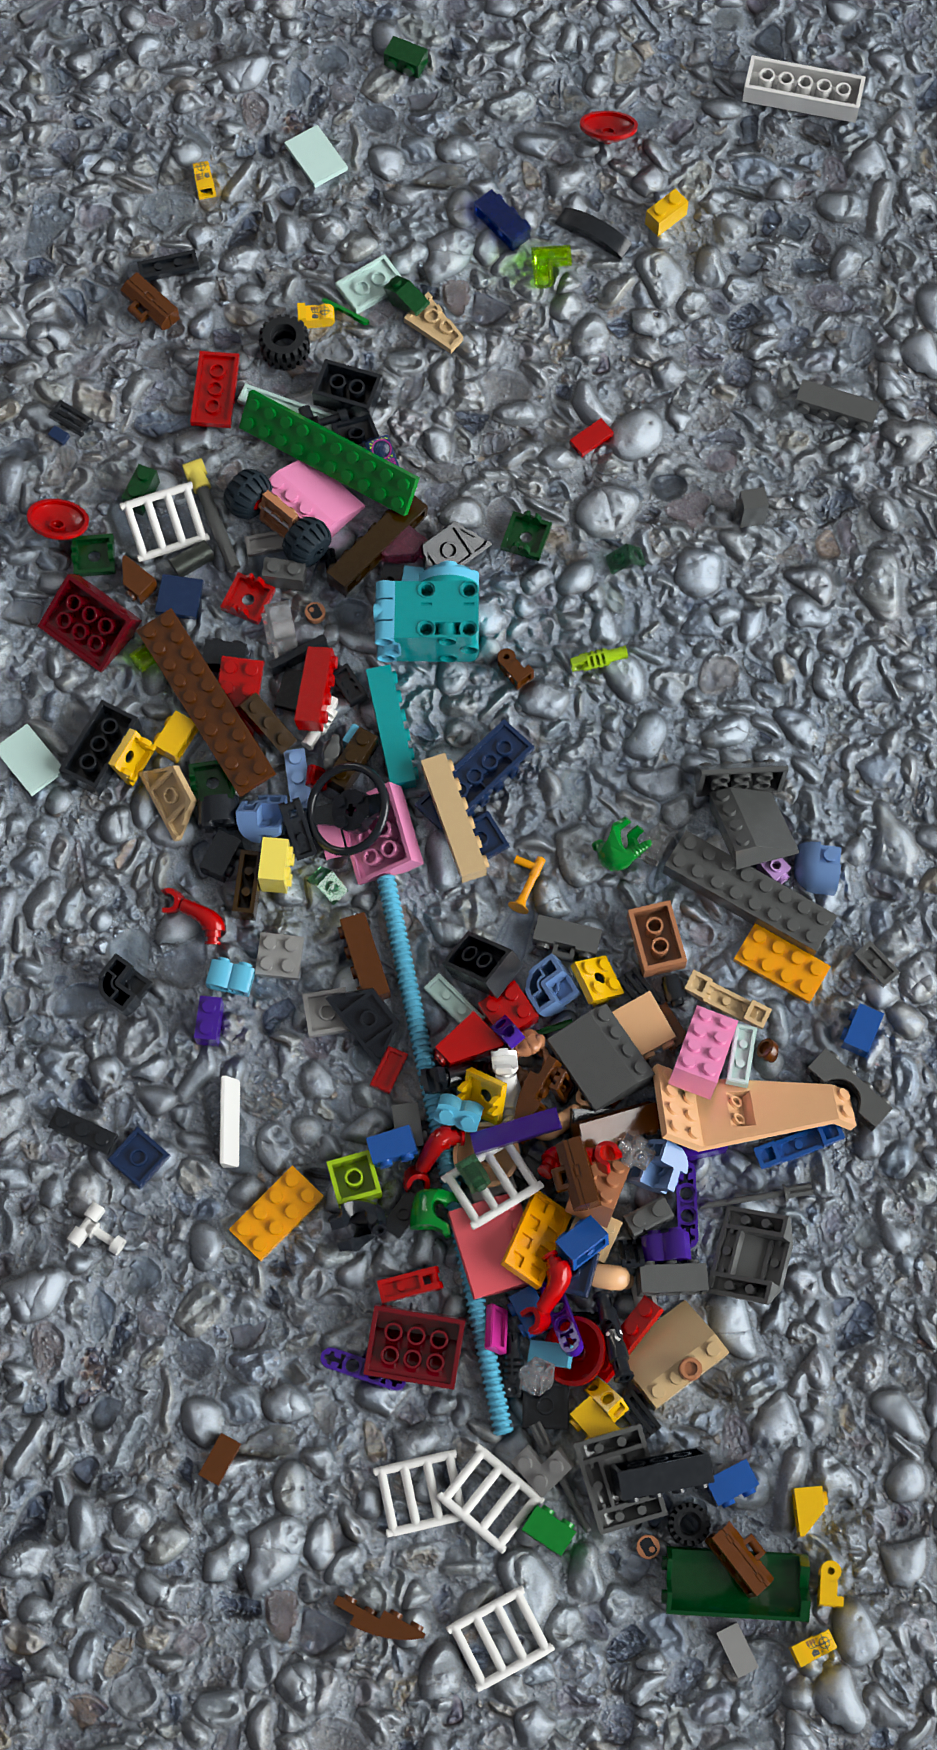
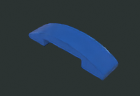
[753,1124,845,1170]

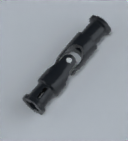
[592,1290,634,1383]

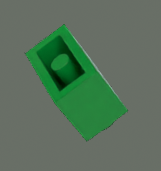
[521,1504,576,1557]

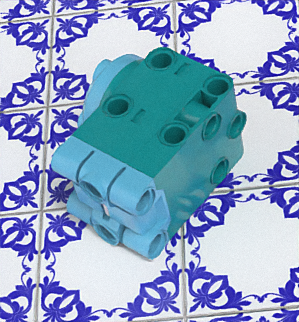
[373,561,479,662]

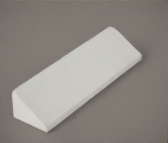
[220,1076,240,1168]

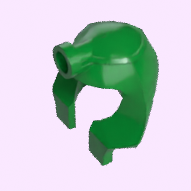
[592,816,652,871]

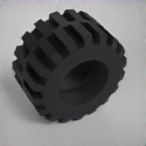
[258,314,310,371]

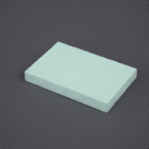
[284,125,348,188]
[335,254,401,314]
[0,724,61,796]

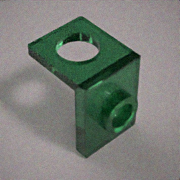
[605,543,646,575]
[307,866,348,905]

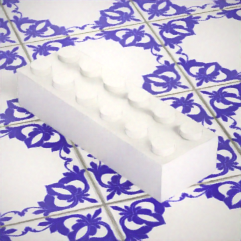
[742,55,866,123]

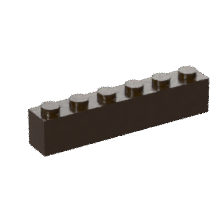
[326,495,428,596]

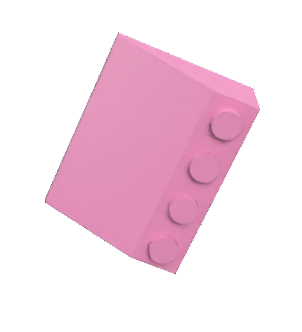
[269,460,365,538]
[343,782,424,885]

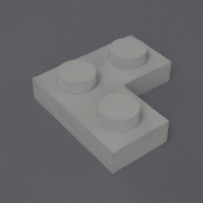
[511,1445,576,1498]

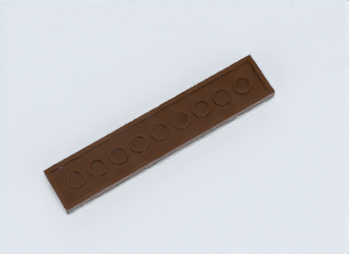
[136,608,276,797]

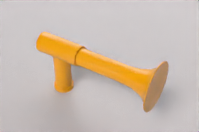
[508,855,546,914]

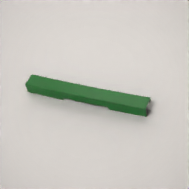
[322,298,369,325]
[536,1018,573,1035]

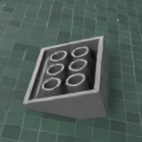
[694,759,788,797]
[709,787,799,869]
[547,1004,655,1112]

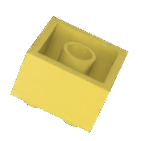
[258,837,295,894]

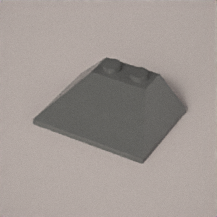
[706,1205,793,1305]
[573,1423,668,1535]

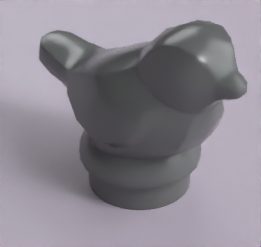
[321,734,343,772]

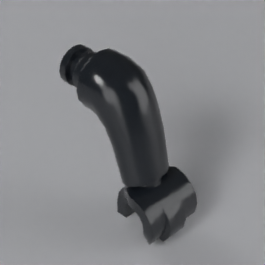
[419,1061,495,1094]

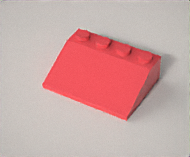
[448,1194,530,1300]

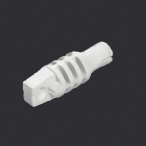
[301,696,338,750]

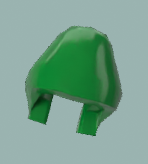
[410,1188,459,1239]

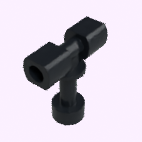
[298,405,349,426]

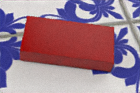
[569,418,614,457]
[370,1045,408,1095]

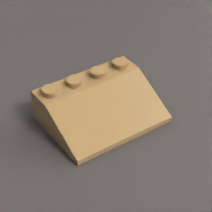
[628,1300,729,1411]

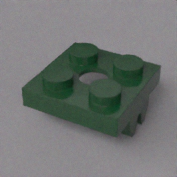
[500,510,552,561]
[71,533,116,577]
[188,760,236,806]

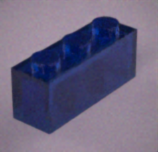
[474,189,531,251]

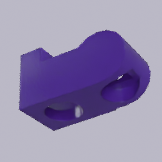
[490,1015,526,1049]

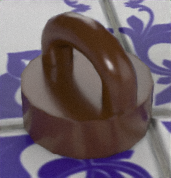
[757,1038,778,1063]

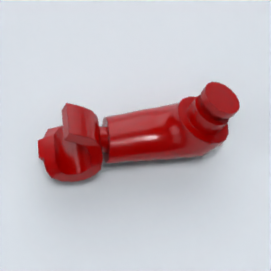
[161,888,225,945]
[403,1125,465,1192]
[537,1141,623,1179]
[520,1250,572,1335]

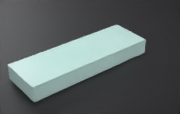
[423,973,484,1024]
[725,1024,757,1088]

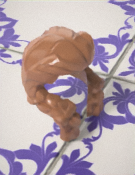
[506,1029,554,1087]

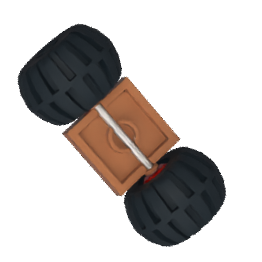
[223,469,332,567]

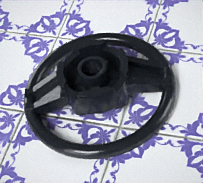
[306,762,390,856]

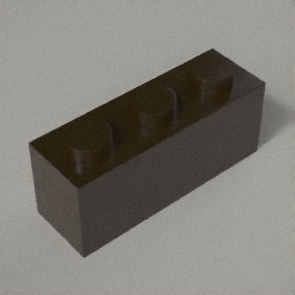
[235,692,297,756]
[327,726,379,794]
[232,850,261,921]

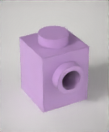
[756,858,791,884]

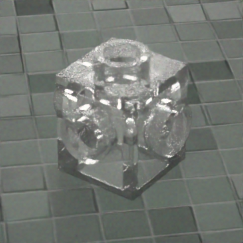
[618,1133,657,1171]
[519,1356,555,1396]

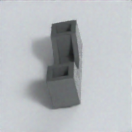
[805,1048,893,1131]

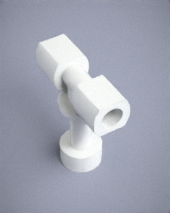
[67,1202,126,1255]

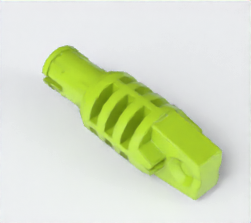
[570,645,628,672]

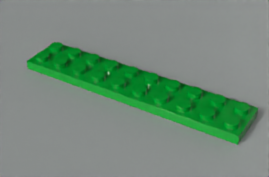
[239,390,420,516]

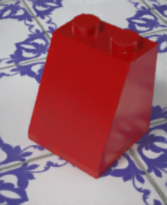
[434,1011,504,1067]

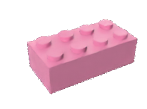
[668,1005,738,1100]

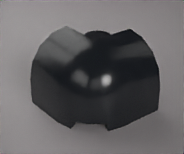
[98,953,153,1016]
[514,1140,567,1200]

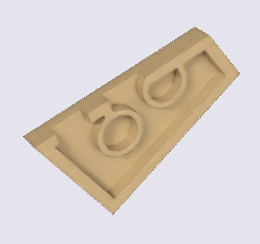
[404,292,463,354]

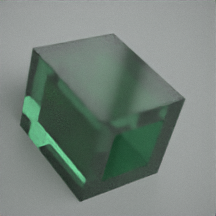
[455,1153,491,1194]

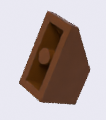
[122,555,158,604]

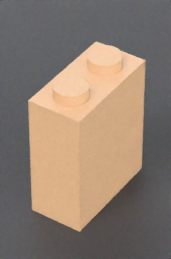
[612,991,677,1060]

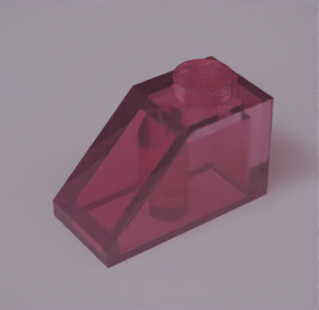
[382,525,427,564]

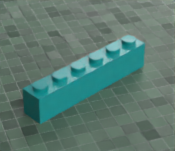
[366,664,419,790]

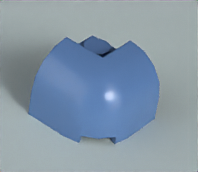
[236,795,288,843]
[793,841,841,896]
[524,953,582,1017]
[626,1139,688,1194]

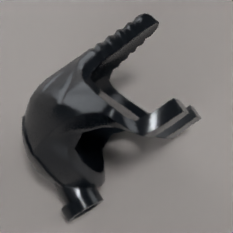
[328,1200,386,1252]

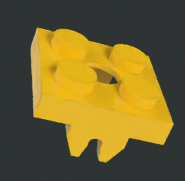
[108,728,156,786]
[570,955,624,1007]
[457,1067,507,1125]

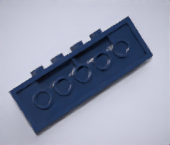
[415,719,535,835]

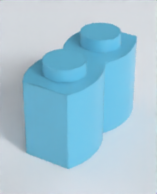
[205,957,255,997]
[434,1093,484,1132]

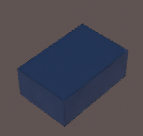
[48,425,70,446]

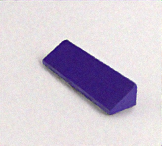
[470,1107,562,1155]

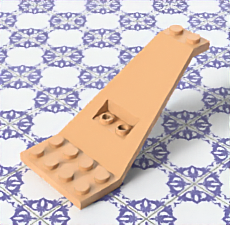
[652,1064,856,1152]

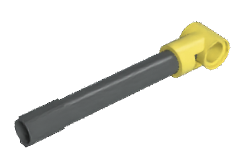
[182,458,240,573]

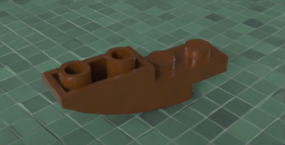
[514,1055,562,1145]
[333,1594,426,1640]

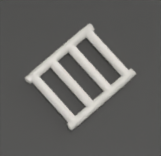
[119,481,210,562]
[440,1144,544,1230]
[436,1444,545,1554]
[373,1449,465,1538]
[446,1585,555,1692]

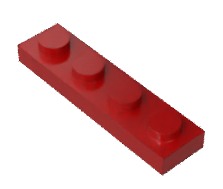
[598,1295,664,1383]

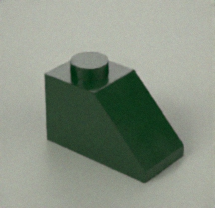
[383,275,430,317]

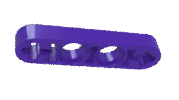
[675,1161,699,1249]
[540,1279,584,1357]
[320,1348,406,1392]

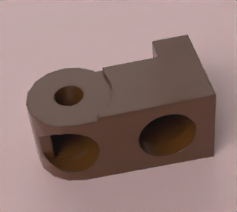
[497,648,534,690]

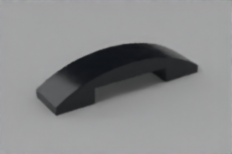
[555,207,632,260]

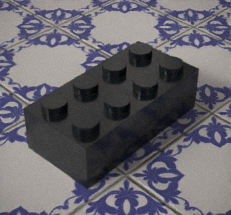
[59,700,142,797]
[609,1446,715,1503]

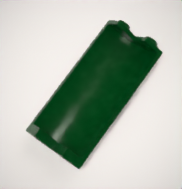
[661,1546,811,1622]

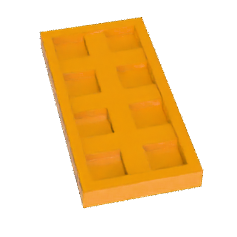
[733,923,831,1004]
[228,1165,324,1262]
[500,1191,572,1290]

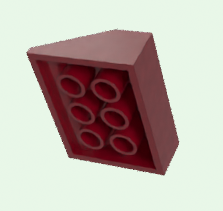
[38,574,142,672]
[363,1303,466,1390]

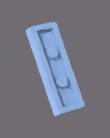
[284,748,311,812]

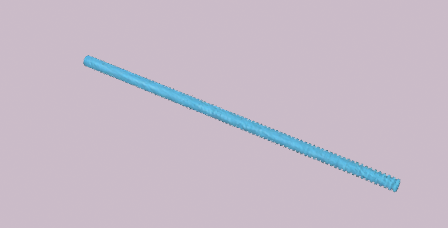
[376,874,514,1436]

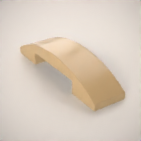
[684,970,772,1029]

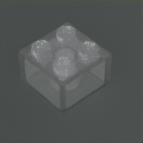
[261,600,298,659]

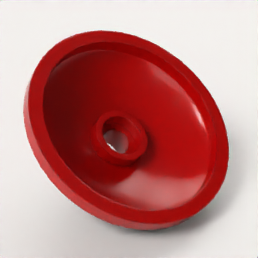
[580,111,638,144]
[27,499,89,540]
[545,1316,606,1386]

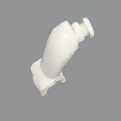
[491,1048,521,1123]

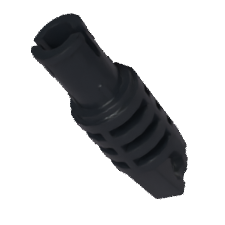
[503,1332,524,1398]

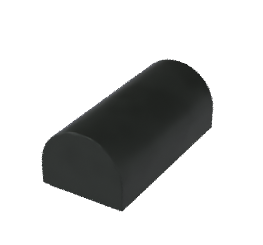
[168,540,215,577]

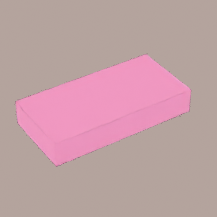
[317,825,345,860]

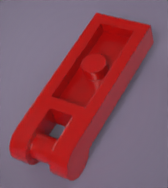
[377,1266,444,1304]

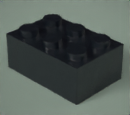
[312,359,383,417]
[442,931,524,999]

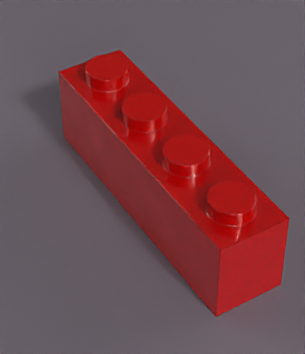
[294,646,338,732]

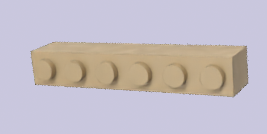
[421,753,489,883]

